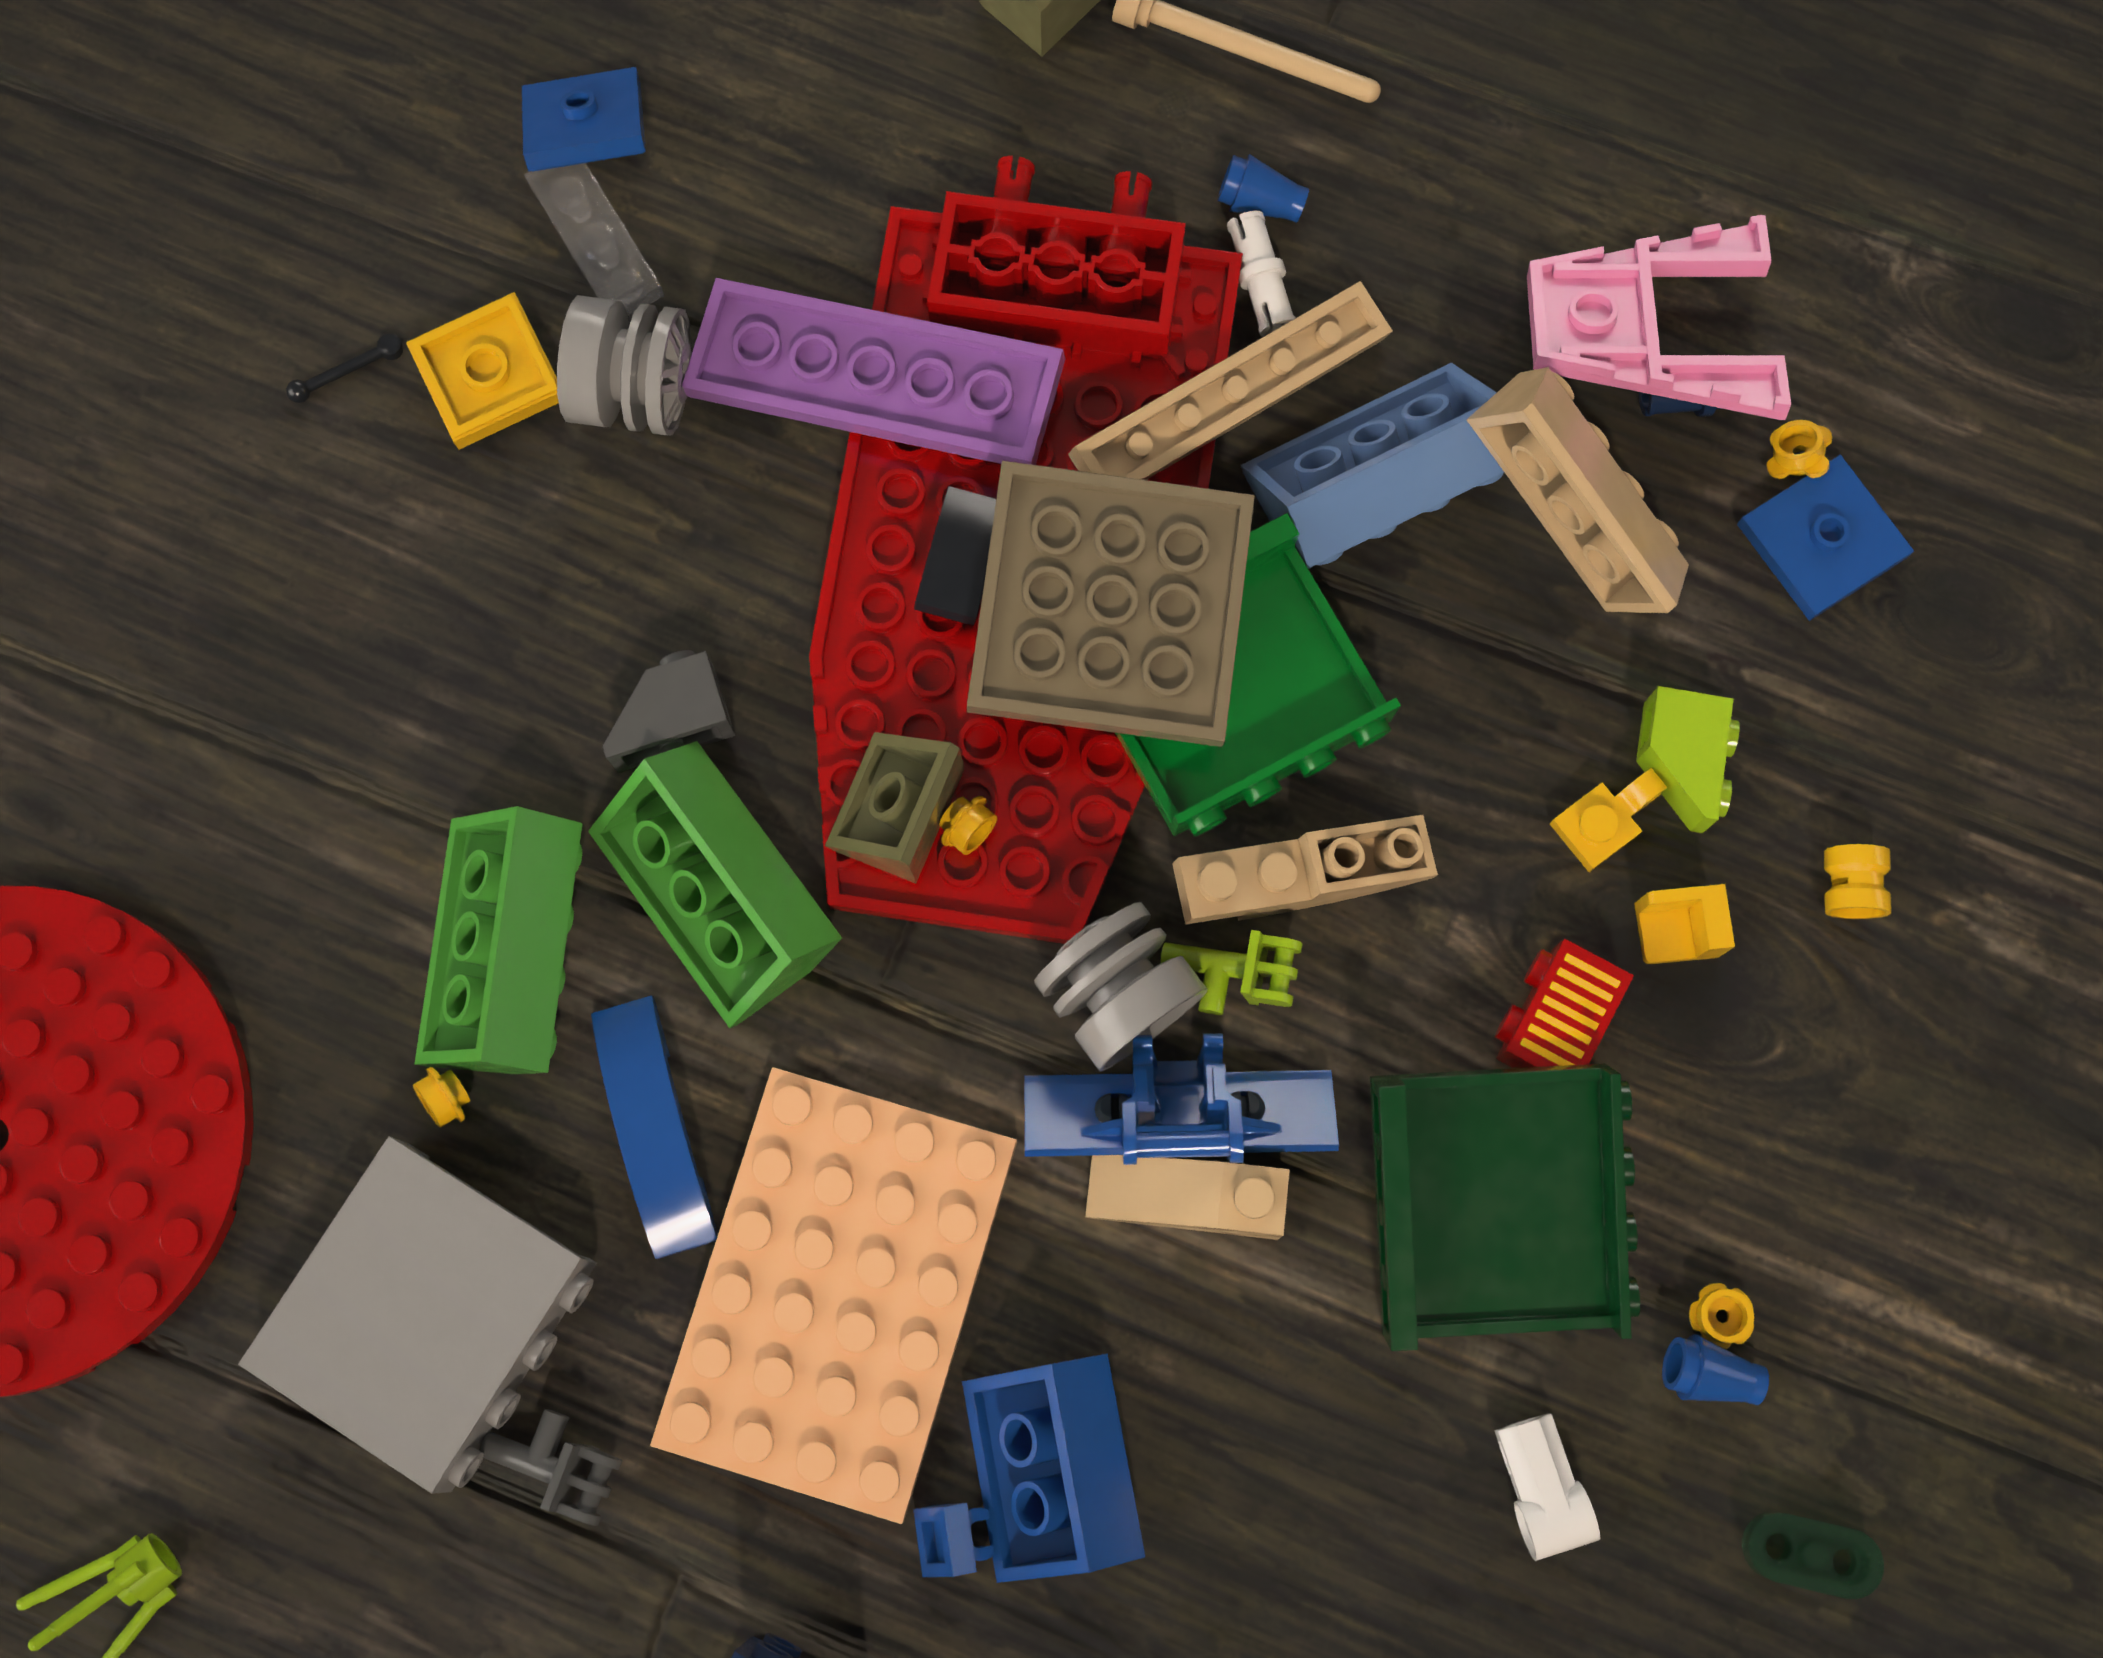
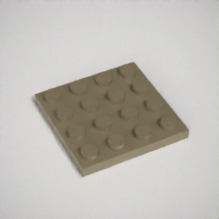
[967,460,1255,747]

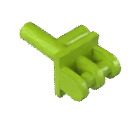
[1161,930,1303,1015]

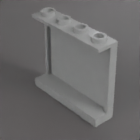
[238,1136,597,1494]

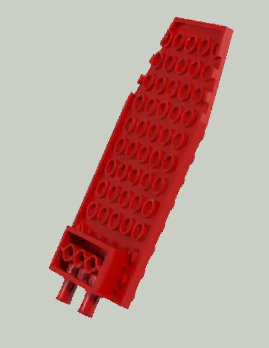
[809,155,1243,944]

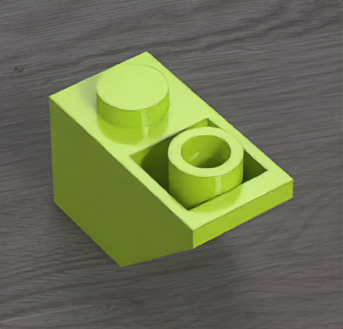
[1636,686,1740,834]

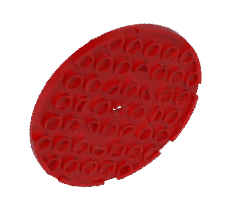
[0,886,254,1398]

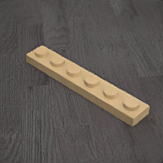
[1068,281,1393,480]

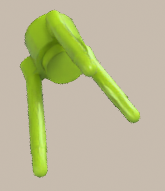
[16,1533,182,1658]

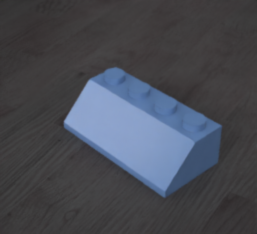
[1241,363,1504,569]

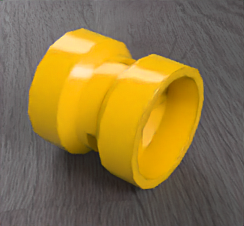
[1824,844,1891,919]

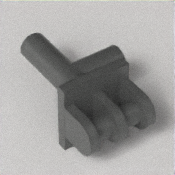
[479,1409,623,1526]

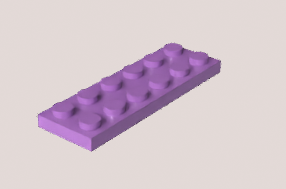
[681,278,1065,465]

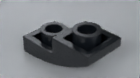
[914,486,996,626]

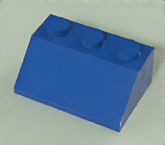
[962,1353,1145,1583]

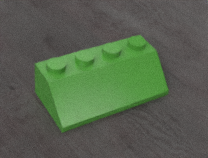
[588,741,842,1028]
[414,806,582,1074]

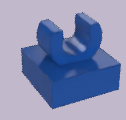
[913,1503,995,1577]

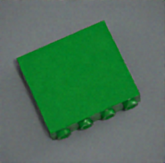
[1115,513,1401,837]

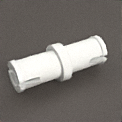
[1227,210,1296,337]

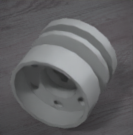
[557,295,692,435]
[1034,902,1207,1072]

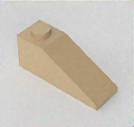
[1085,1155,1290,1240]

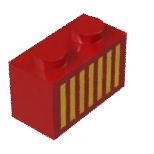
[1495,938,1634,1068]

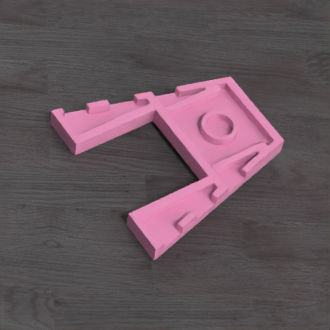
[1527,215,1791,420]

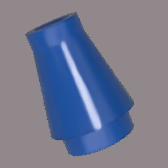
[1217,154,1309,223]
[1662,1334,1769,1405]

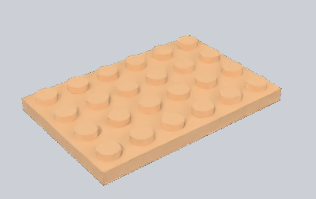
[650,1067,1017,1524]

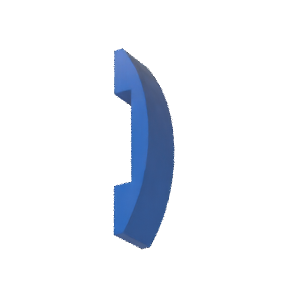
[591,995,718,1259]

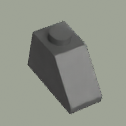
[603,650,736,773]

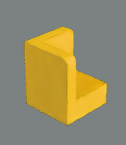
[1634,884,1735,964]

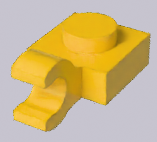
[1550,768,1667,872]

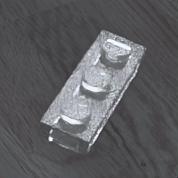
[524,163,665,316]

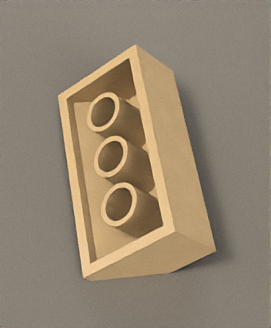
[1466,367,1689,613]

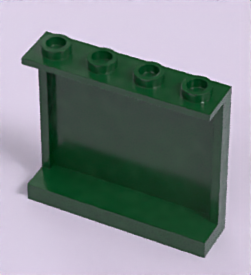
[1370,1063,1640,1351]

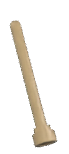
[1112,0,1381,103]

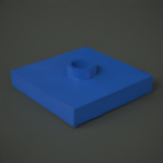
[522,67,646,172]
[1737,454,1914,621]

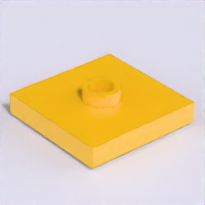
[406,292,559,450]

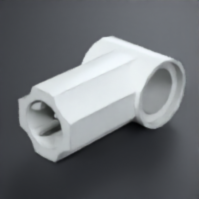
[1494,1413,1600,1561]

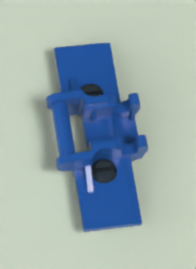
[1024,1033,1339,1165]

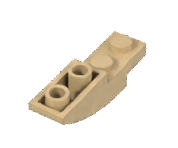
[1172,815,1438,925]

